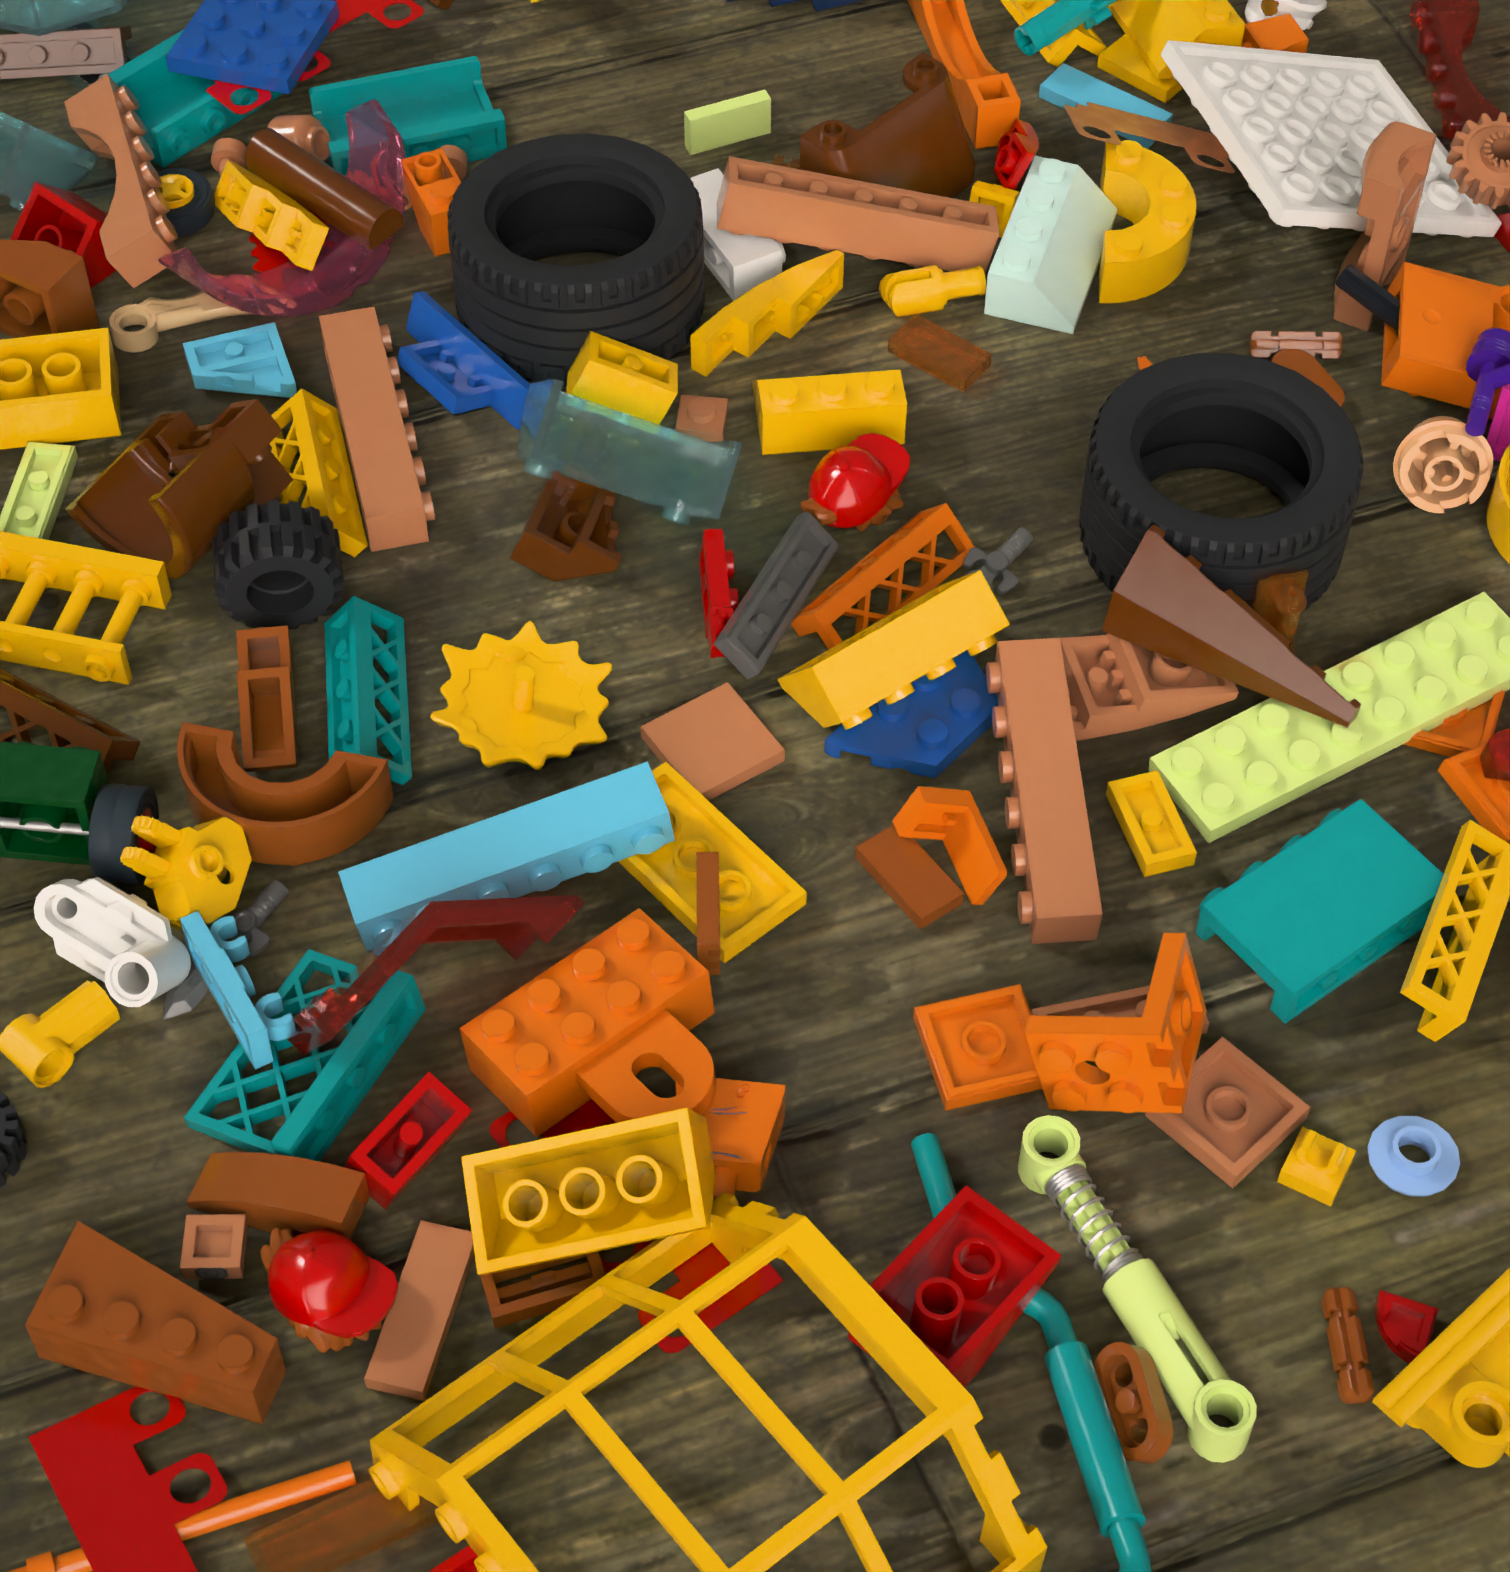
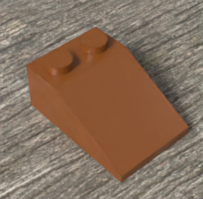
[0,239,100,338]

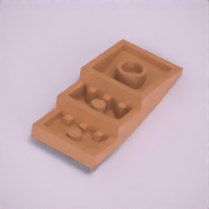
[1060,633,1239,741]

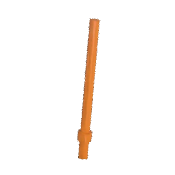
[7,1460,356,1572]

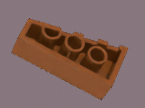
[25,1221,286,1425]

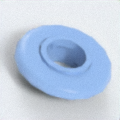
[1367,1116,1460,1197]

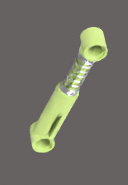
[1018,1115,1257,1463]

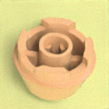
[1393,416,1493,513]

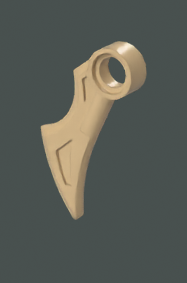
[109,276,295,353]

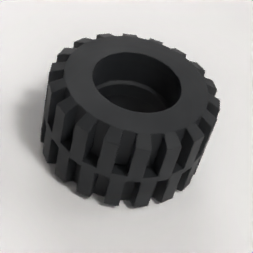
[212,500,344,630]

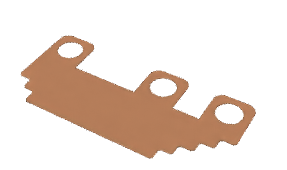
[1063,102,1235,173]

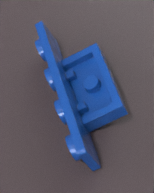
[397,291,536,430]

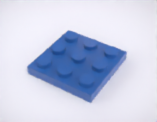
[166,0,339,94]

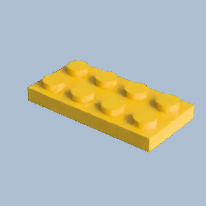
[618,762,807,964]

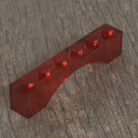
[1410,0,1510,150]

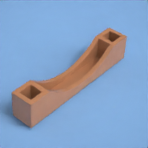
[64,74,179,289]

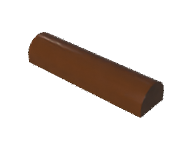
[245,128,404,251]

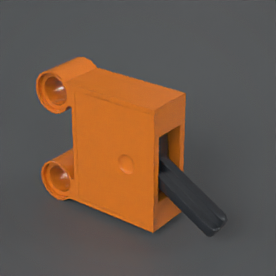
[1336,262,1510,420]

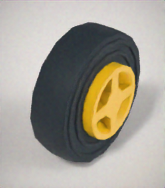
[157,168,215,237]

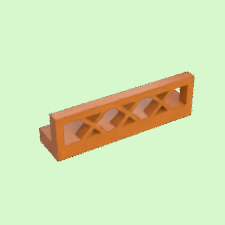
[791,503,975,650]

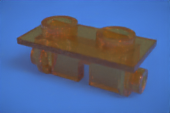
[1252,570,1309,654]

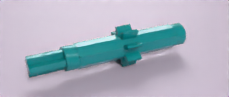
[1014,0,1117,56]

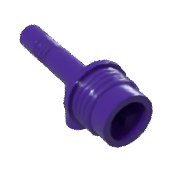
[1465,328,1510,437]

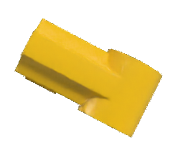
[0,980,120,1088]

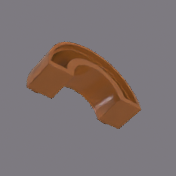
[177,722,394,866]

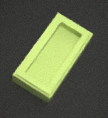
[684,89,771,155]

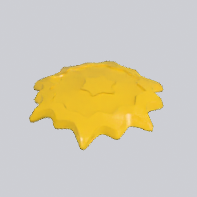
[430,621,612,770]

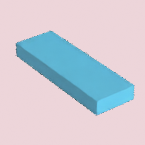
[1039,63,1173,148]

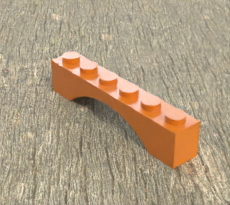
[907,0,1021,149]

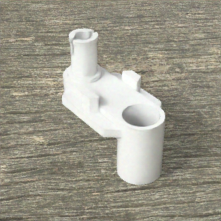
[34,877,191,1007]

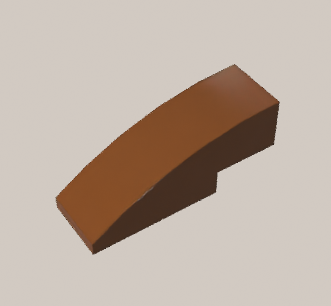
[236,625,297,772]
[186,1152,370,1239]

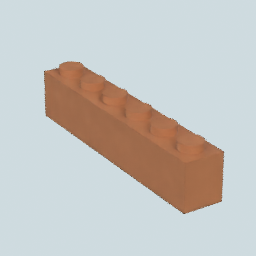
[717,156,999,273]
[319,307,435,552]
[986,638,1103,944]

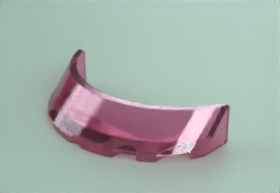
[158,99,406,317]

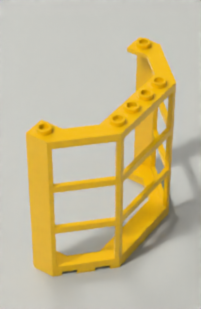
[368,1192,1047,1572]

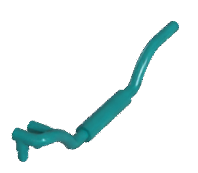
[911,1133,1152,1572]

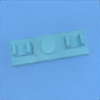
[180,911,296,1070]

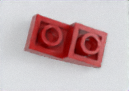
[993,118,1039,190]

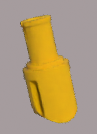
[879,265,986,317]

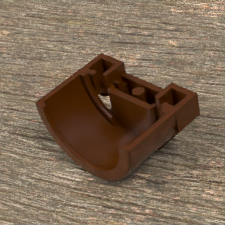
[65,399,293,579]

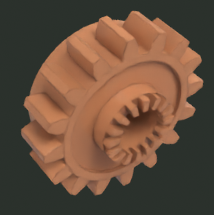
[1446,112,1510,209]

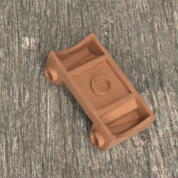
[1333,121,1437,332]

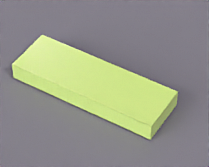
[0,442,78,540]

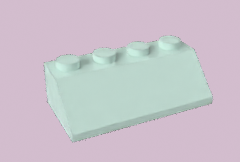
[984,156,1118,334]

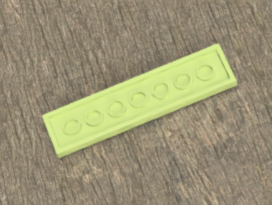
[1148,592,1510,843]

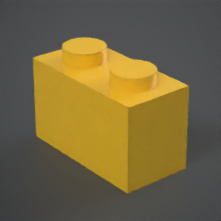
[566,331,678,435]

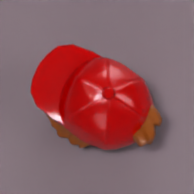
[800,433,910,533]
[260,1227,399,1353]

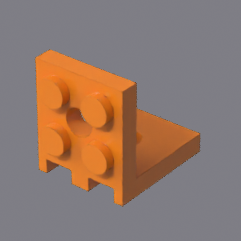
[1024,933,1207,1114]

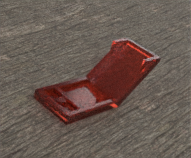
[288,895,585,1055]

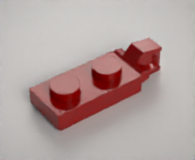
[698,529,738,658]

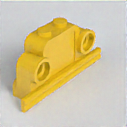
[1372,1267,1510,1468]

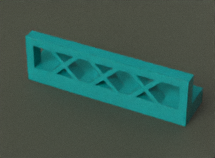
[324,596,412,785]

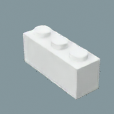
[690,168,786,301]

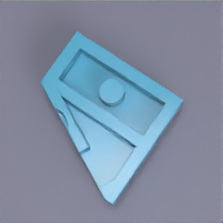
[183,322,297,398]

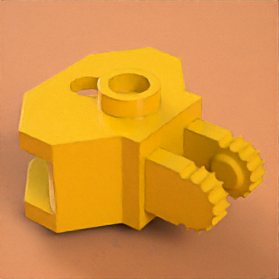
[120,815,252,932]

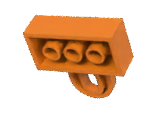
[459,908,716,1137]

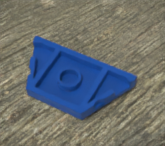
[824,650,998,778]

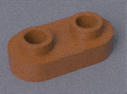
[1094,1342,1173,1464]

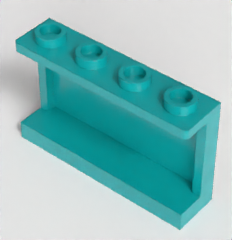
[90,29,297,168]
[309,56,507,178]
[1195,799,1444,1024]

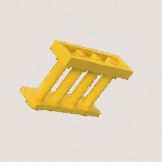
[0,531,172,685]

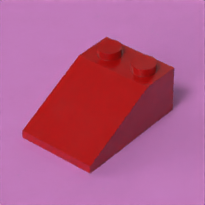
[848,1185,1061,1388]

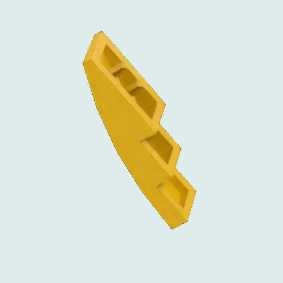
[214,160,329,271]
[690,250,844,377]

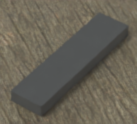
[714,510,840,680]

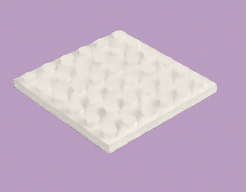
[1161,40,1502,238]

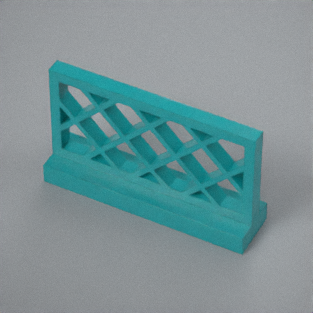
[183,949,426,1161]

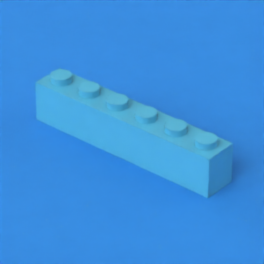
[338,761,675,951]

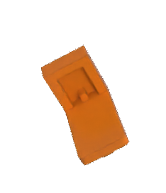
[892,786,1007,905]

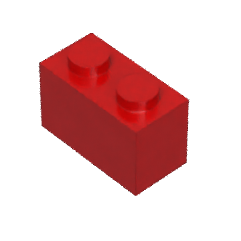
[345,1072,472,1210]

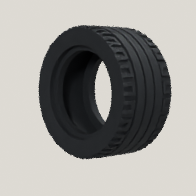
[448,133,705,386]
[1079,353,1364,626]

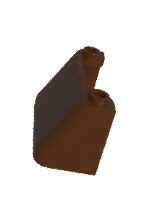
[800,52,975,256]

